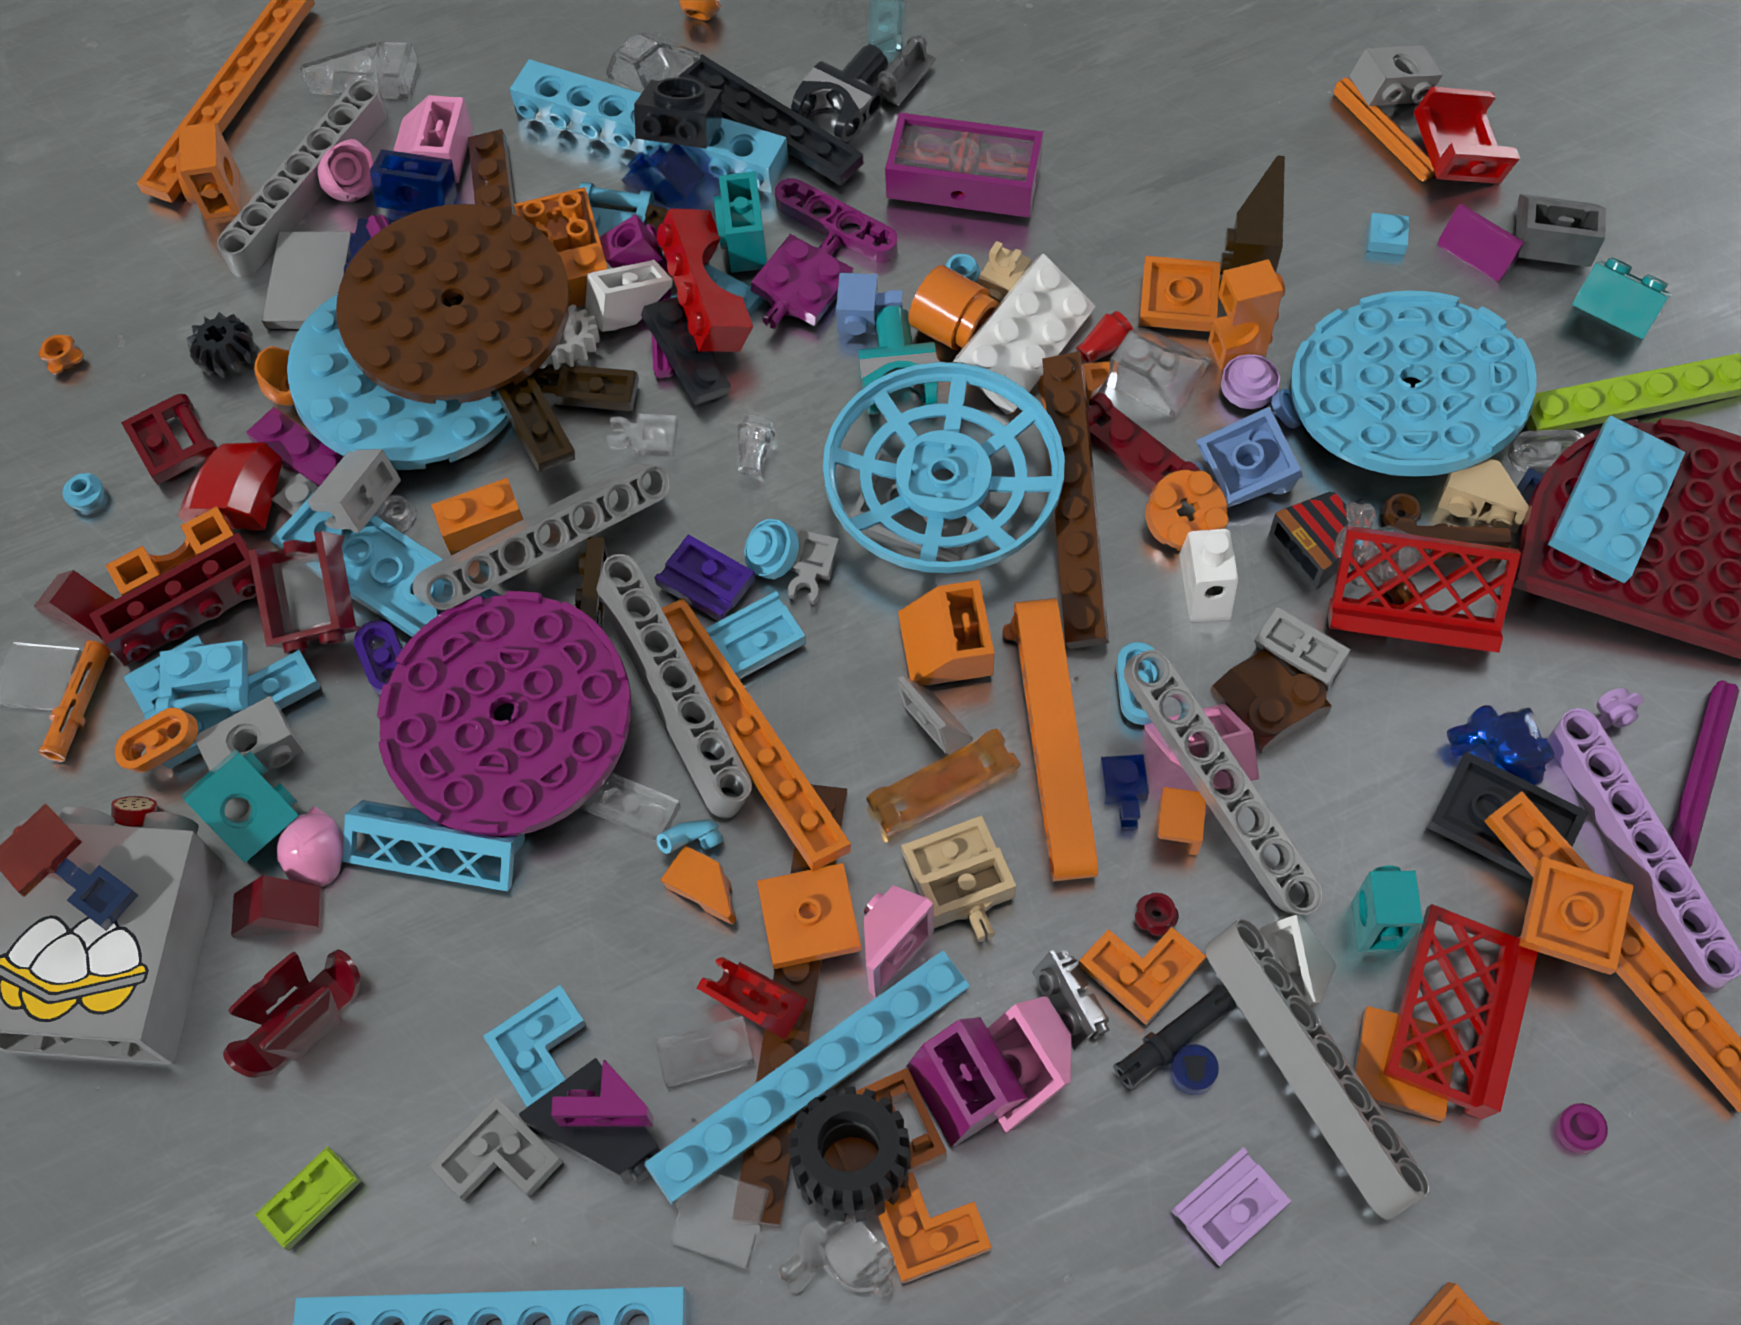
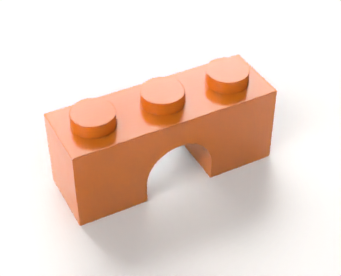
[1208,259,1285,372]
[105,506,235,596]

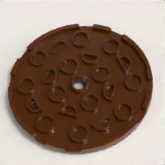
[336,204,570,404]

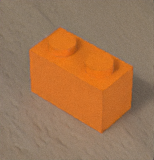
[431,477,523,555]

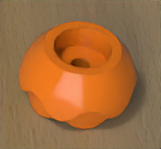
[679,0,721,21]

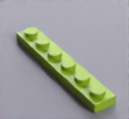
[1526,353,1741,437]

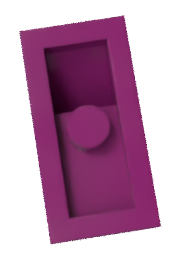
[551,1060,654,1127]

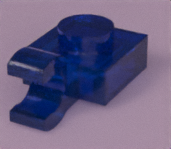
[1100,754,1149,830]

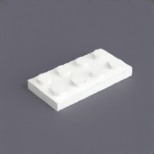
[953,253,1096,415]

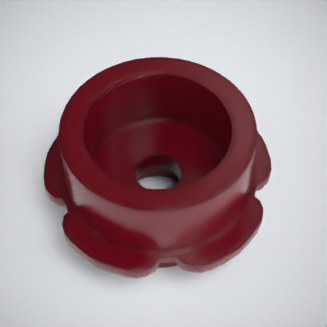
[1135,892,1179,936]

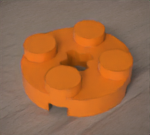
[1145,470,1228,551]

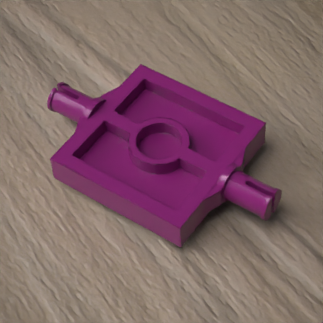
[750,234,854,329]

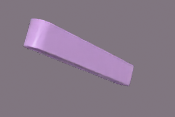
[1548,708,1741,993]

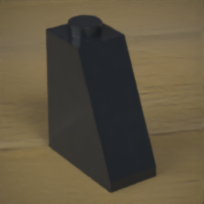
[519,1058,661,1184]

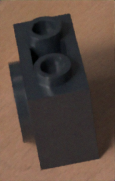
[634,77,722,149]

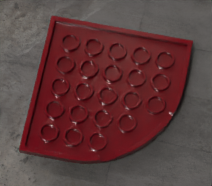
[1513,418,1741,659]

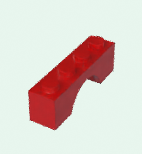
[657,208,753,352]

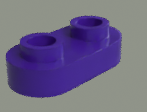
[354,620,402,695]

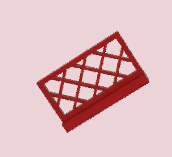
[1327,526,1521,653]
[1383,904,1538,1120]

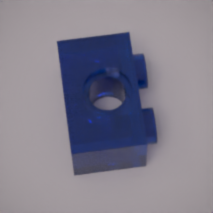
[370,149,457,213]

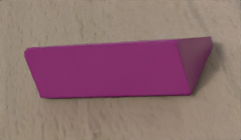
[1438,203,1524,282]

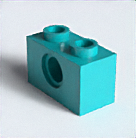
[1352,865,1423,952]

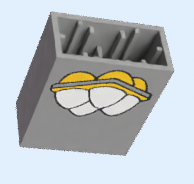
[0,806,223,1064]

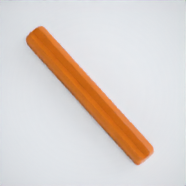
[1333,77,1435,182]

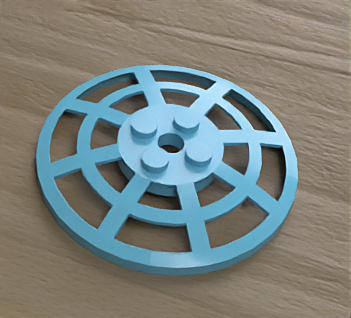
[823,362,1065,573]

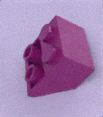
[906,1017,1028,1147]

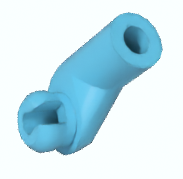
[656,819,723,854]

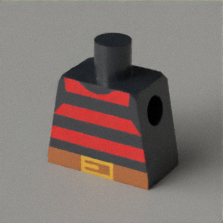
[1269,491,1375,589]

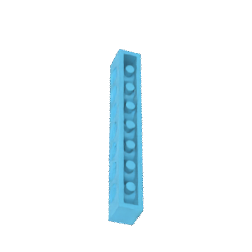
[510,59,789,193]
[293,1286,689,1325]

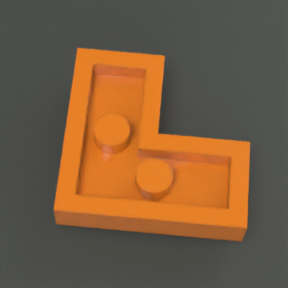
[1078,927,1206,1026]
[878,1172,992,1284]

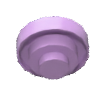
[1221,354,1280,409]

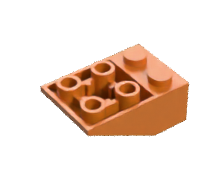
[513,187,608,308]

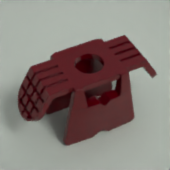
[223,949,360,1078]

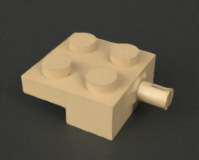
[901,815,1017,942]

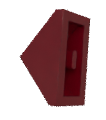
[34,570,116,640]
[231,875,323,938]

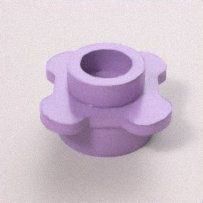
[1597,688,1644,729]

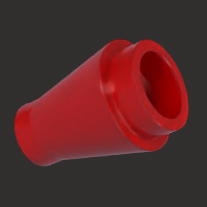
[1076,311,1134,363]

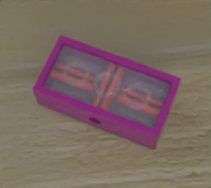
[885,112,1044,218]

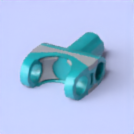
[858,306,938,415]

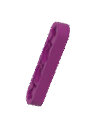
[775,178,898,263]

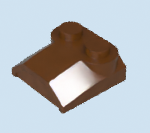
[1211,649,1332,754]

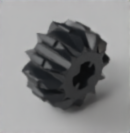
[186,312,256,378]

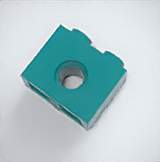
[714,171,767,273]
[181,749,299,863]

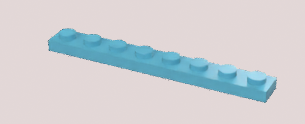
[644,950,970,1205]

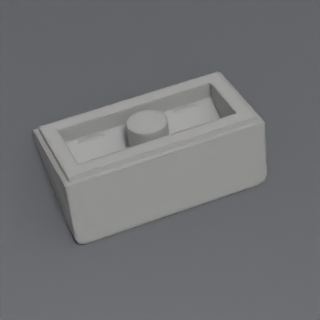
[897,676,973,755]

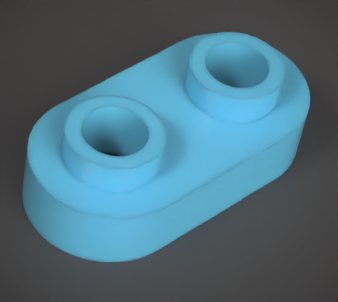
[1116,642,1164,725]

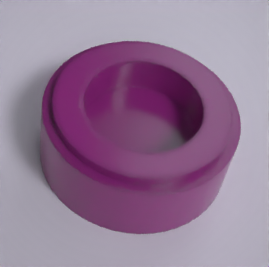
[1555,1103,1608,1154]

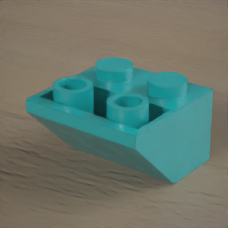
[1572,257,1672,339]

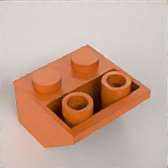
[898,580,995,686]

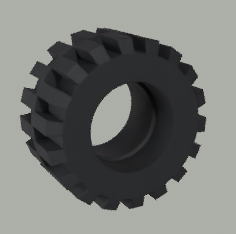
[789,1087,911,1222]

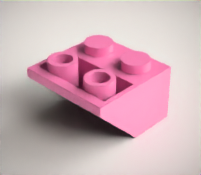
[387,95,473,183]

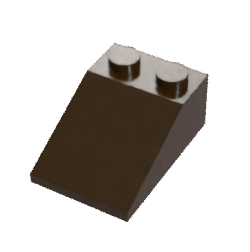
[1220,156,1285,275]

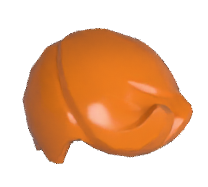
[254,346,295,406]

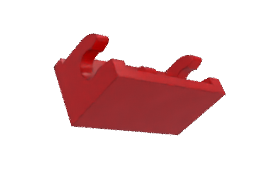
[696,957,808,1040]

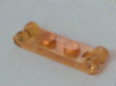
[866,729,1021,836]

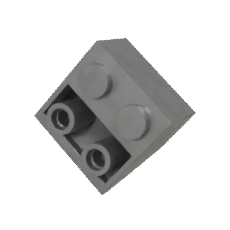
[1516,194,1606,267]

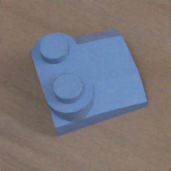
[1196,407,1303,508]

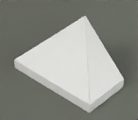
[1260,914,1336,1006]

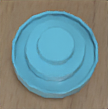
[744,519,799,579]

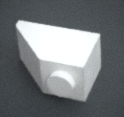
[585,260,673,332]

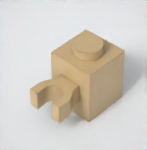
[978,241,1032,303]

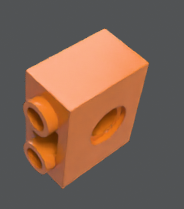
[176,121,241,220]

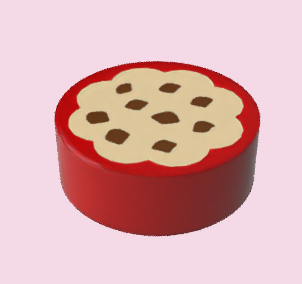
[111,796,157,827]

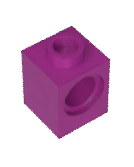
[599,214,663,268]

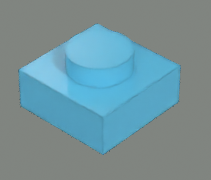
[1367,213,1409,255]

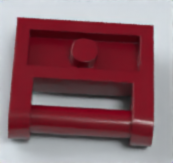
[121,394,218,485]

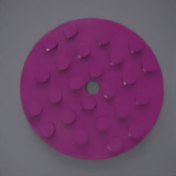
[377,591,632,837]

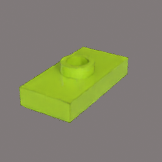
[254,1146,361,1251]

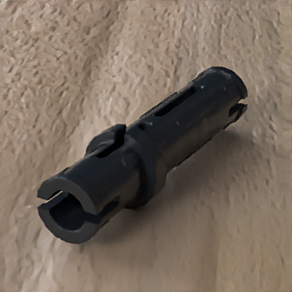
[1113,984,1236,1089]

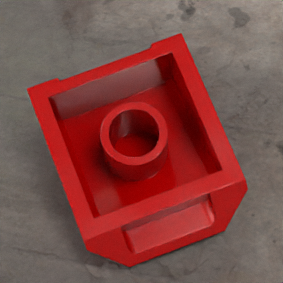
[178,442,282,531]

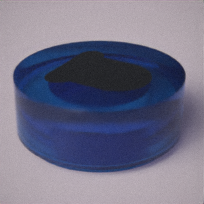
[1171,1044,1219,1094]

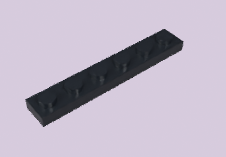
[679,54,864,186]

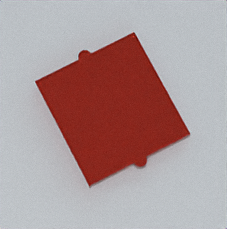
[0,803,82,897]

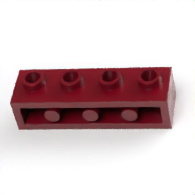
[89,532,257,666]

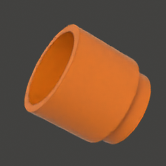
[909,265,999,351]

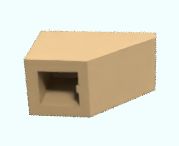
[1438,458,1529,533]

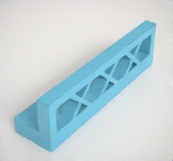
[342,800,525,891]

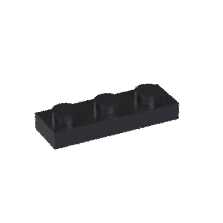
[641,296,731,405]

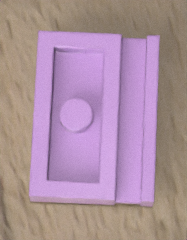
[1172,1147,1292,1267]

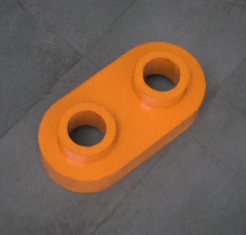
[114,708,198,773]

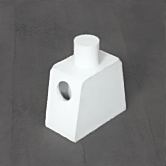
[1179,529,1238,623]

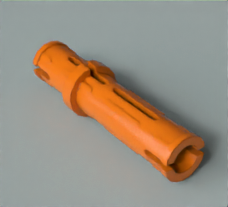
[38,640,111,762]

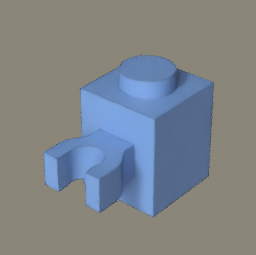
[836,273,903,335]

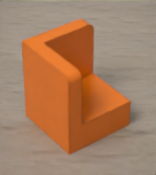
[1157,787,1206,856]

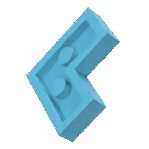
[483,985,586,1107]

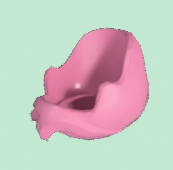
[318,139,376,202]
[277,806,344,887]

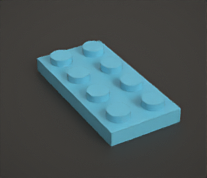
[1548,415,1685,583]

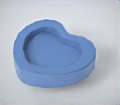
[1271,389,1302,429]

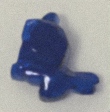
[1446,705,1555,786]

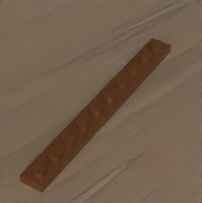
[733,784,848,1228]

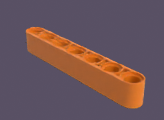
[1014,598,1098,882]

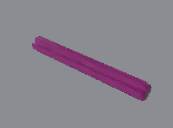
[1671,680,1739,868]

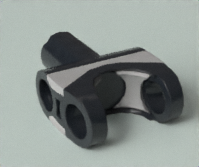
[791,44,888,142]

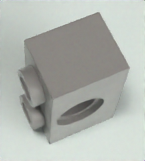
[1349,45,1443,106]
[195,696,303,771]

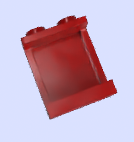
[1414,86,1520,184]

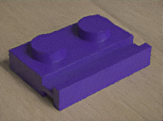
[654,534,755,621]

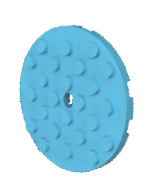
[1291,290,1537,476]
[287,294,510,470]

